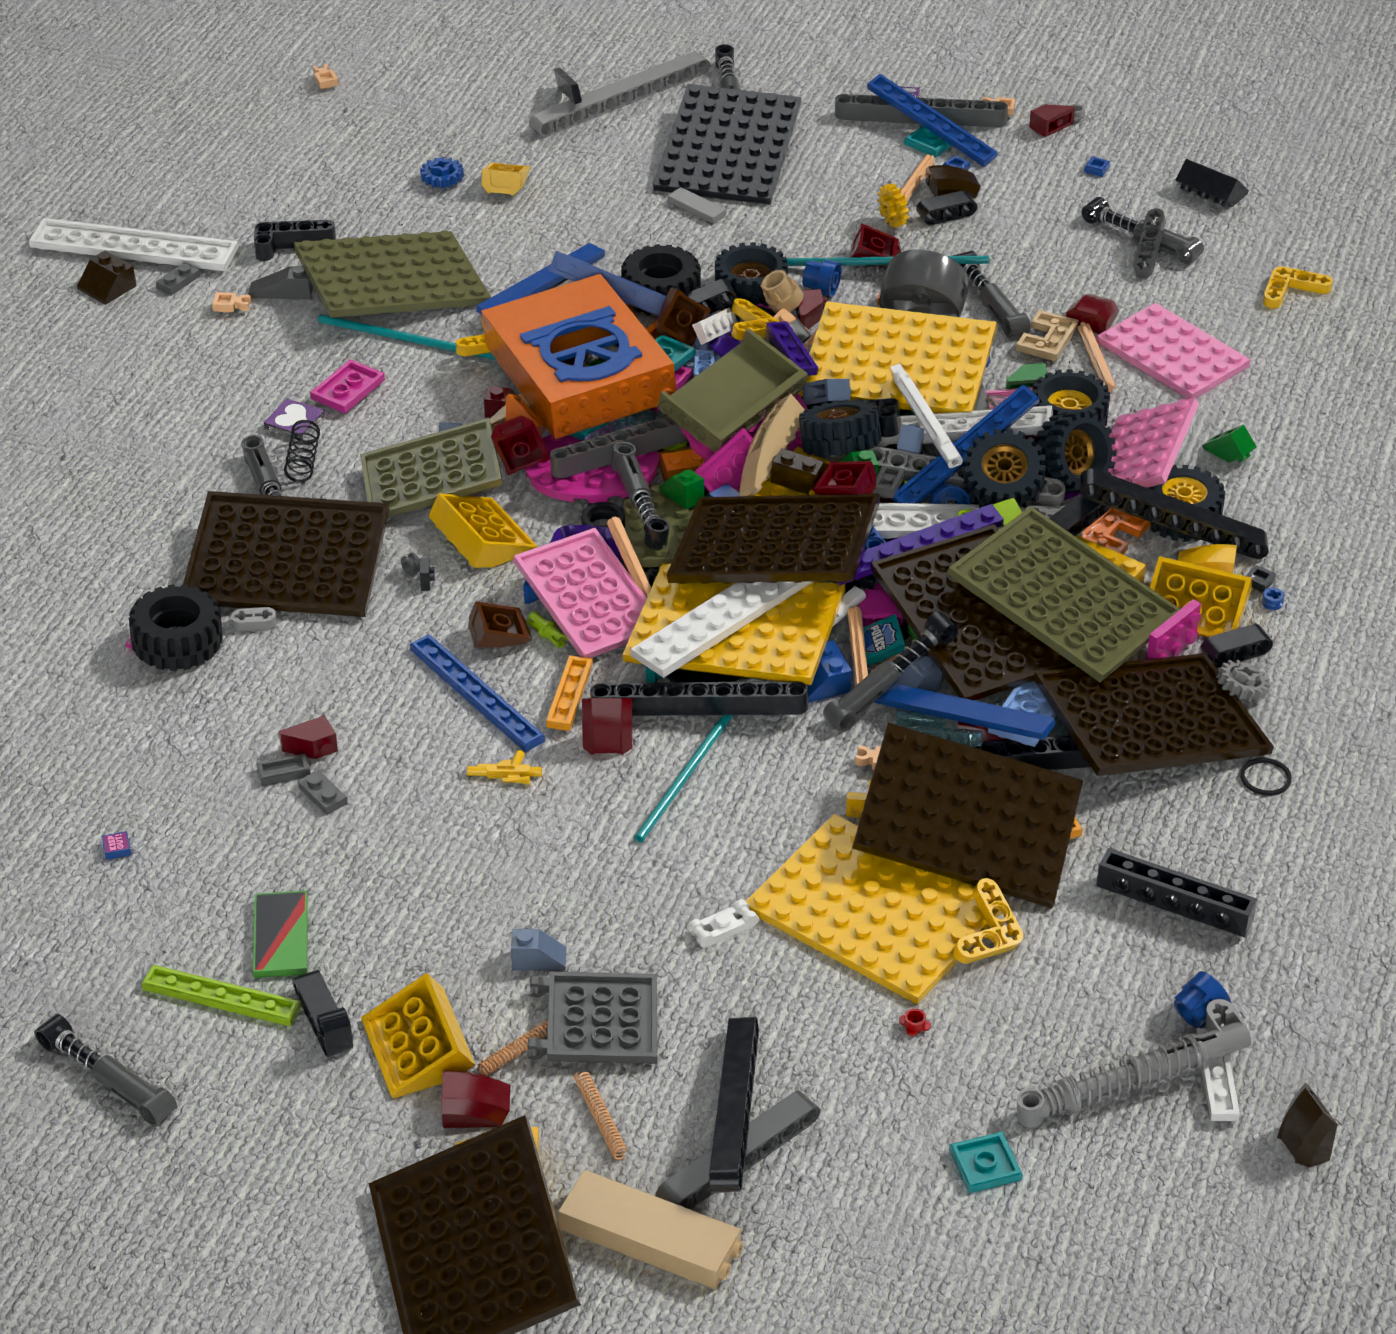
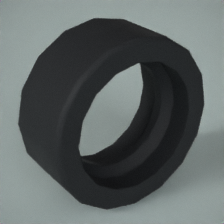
[581,502,625,529]

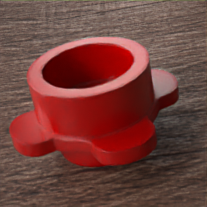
[899,1009,931,1036]

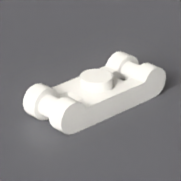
[687,899,759,948]

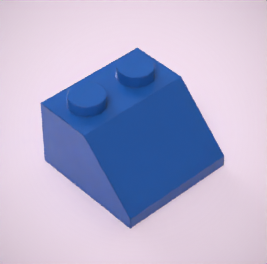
[807,640,852,703]

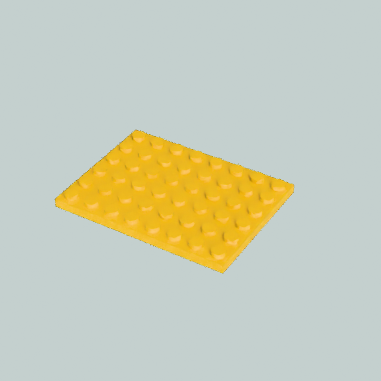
[798,301,997,413]
[622,563,845,685]
[746,813,1002,1005]

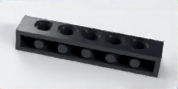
[1096,848,1257,938]

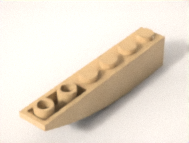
[739,394,805,496]

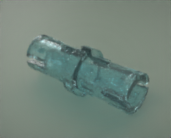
[895,709,945,729]

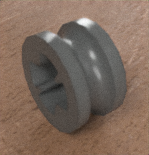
[401,552,420,576]

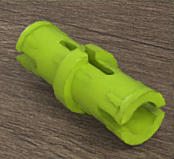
[526,611,568,648]

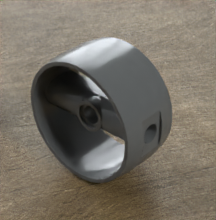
[879,249,968,317]

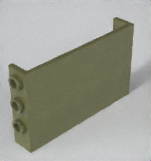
[657,328,808,453]

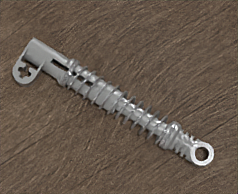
[1017,999,1251,1128]

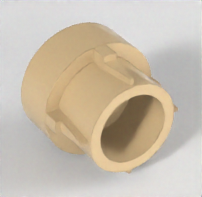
[760,270,804,314]

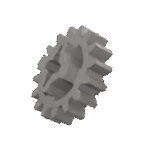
[1217,660,1271,702]

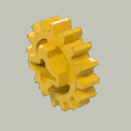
[877,183,909,228]

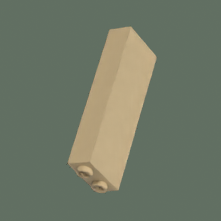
[558,1170,744,1290]

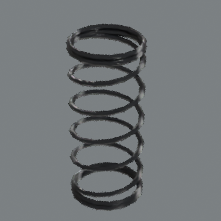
[284,420,320,482]

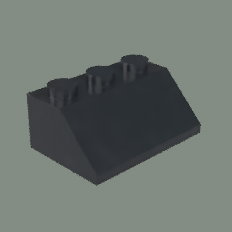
[1175,159,1249,207]

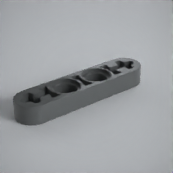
[1134,208,1166,278]

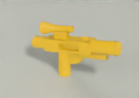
[467,750,542,785]

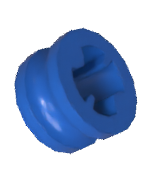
[1262,587,1285,610]

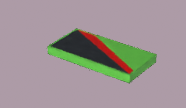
[253,890,308,978]

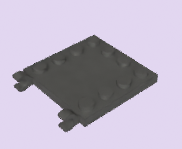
[528,971,657,1064]

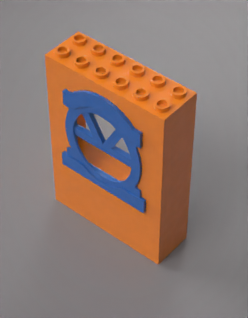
[481,274,676,439]

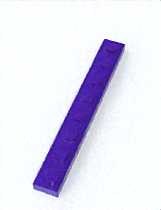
[836,504,1004,586]

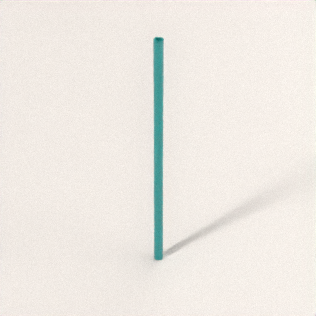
[787,255,990,266]
[318,314,497,361]
[635,715,734,843]

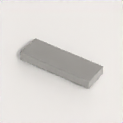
[668,187,726,224]

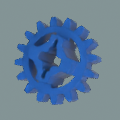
[420,157,464,189]

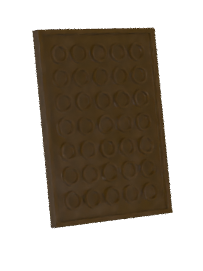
[183,491,390,617]
[667,494,880,584]
[870,524,1077,701]
[1033,653,1274,776]
[852,722,1083,908]
[368,1115,581,1334]

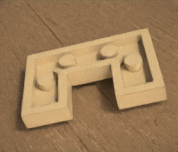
[1016,310,1079,362]

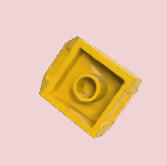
[481,162,530,196]
[1178,544,1237,573]

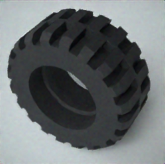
[621,244,701,316]
[129,585,223,671]

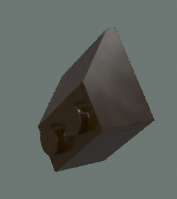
[77,250,136,305]
[770,448,828,495]

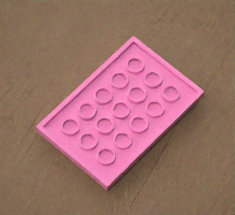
[1097,303,1251,399]
[1108,397,1199,488]
[513,528,647,658]

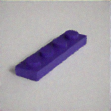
[766,321,818,377]

